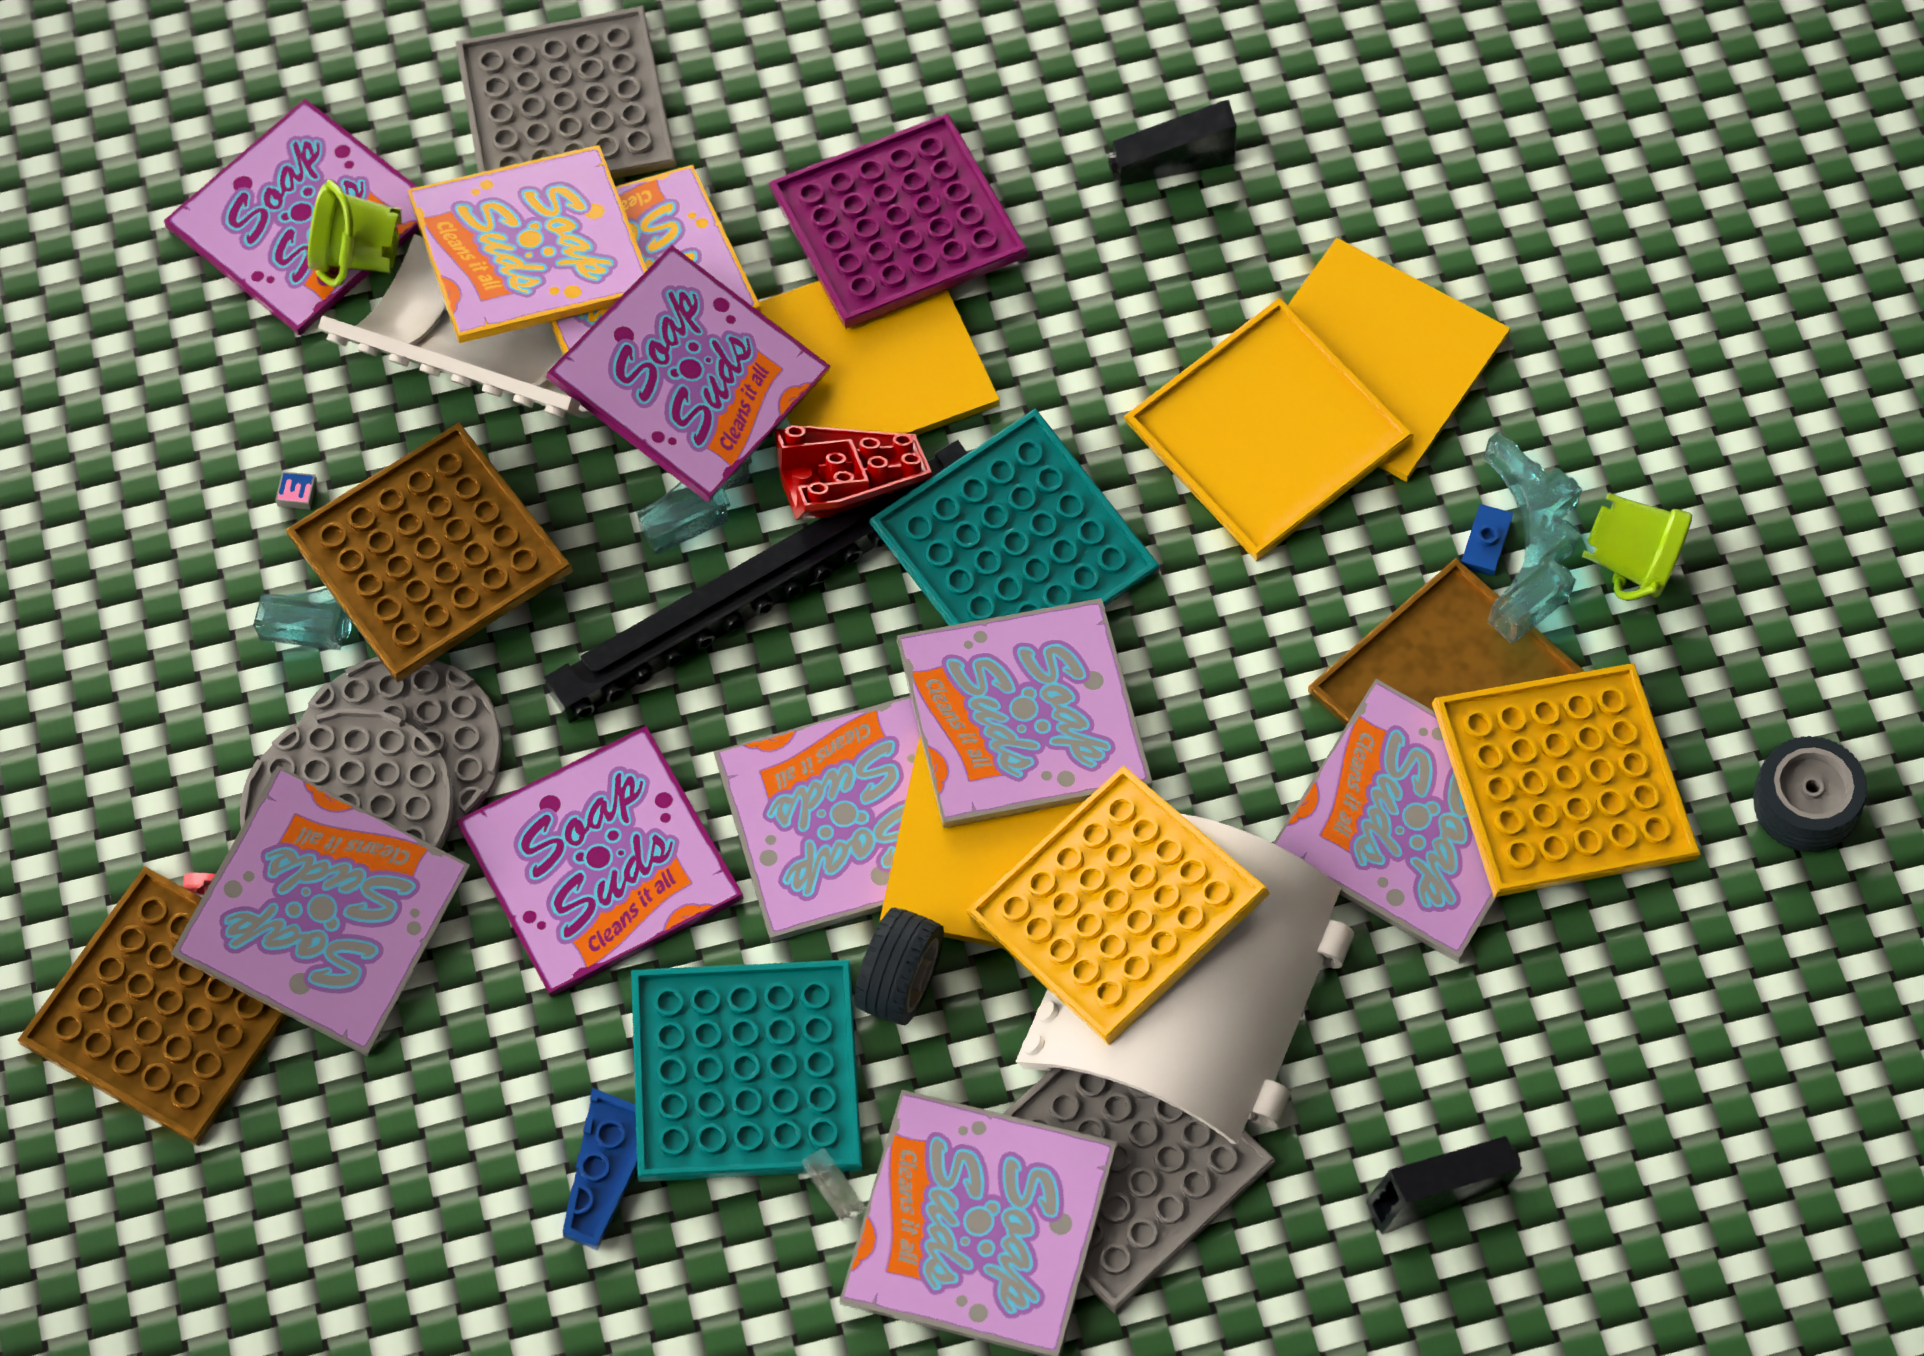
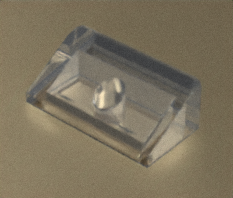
[801,1149,865,1225]

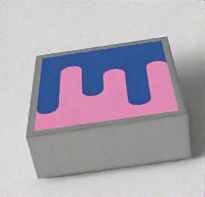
[275,471,317,510]

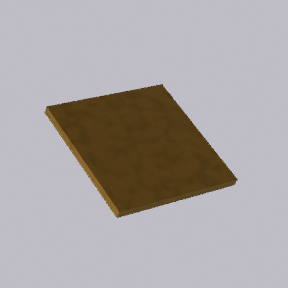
[1308,558,1585,726]

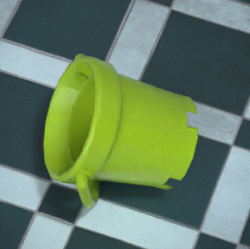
[307,179,402,287]
[1582,492,1692,601]

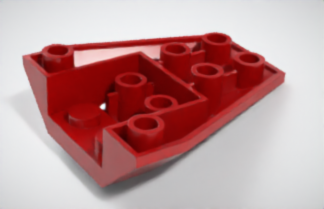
[775,425,932,520]

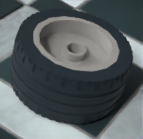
[1753,736,1867,852]
[854,907,944,1026]

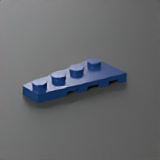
[562,1088,637,1251]

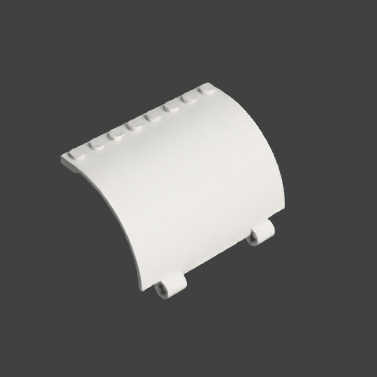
[318,234,593,418]
[1016,814,1355,1144]

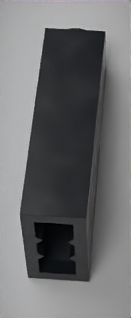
[1108,99,1237,186]
[1366,1136,1522,1235]

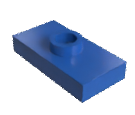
[1461,504,1513,577]

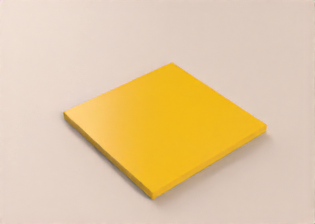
[1288,238,1510,482]
[759,281,1000,436]
[1124,297,1414,562]
[880,737,1084,949]

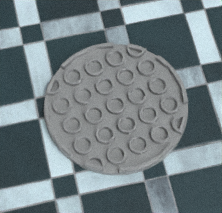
[296,657,503,832]
[240,708,454,849]

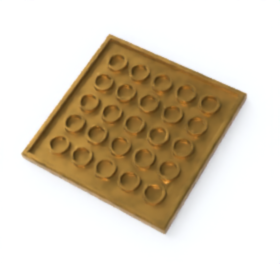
[286,422,573,683]
[17,866,288,1146]

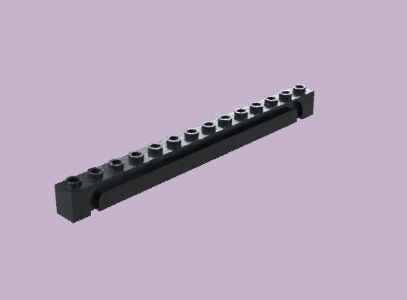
[544,440,968,724]

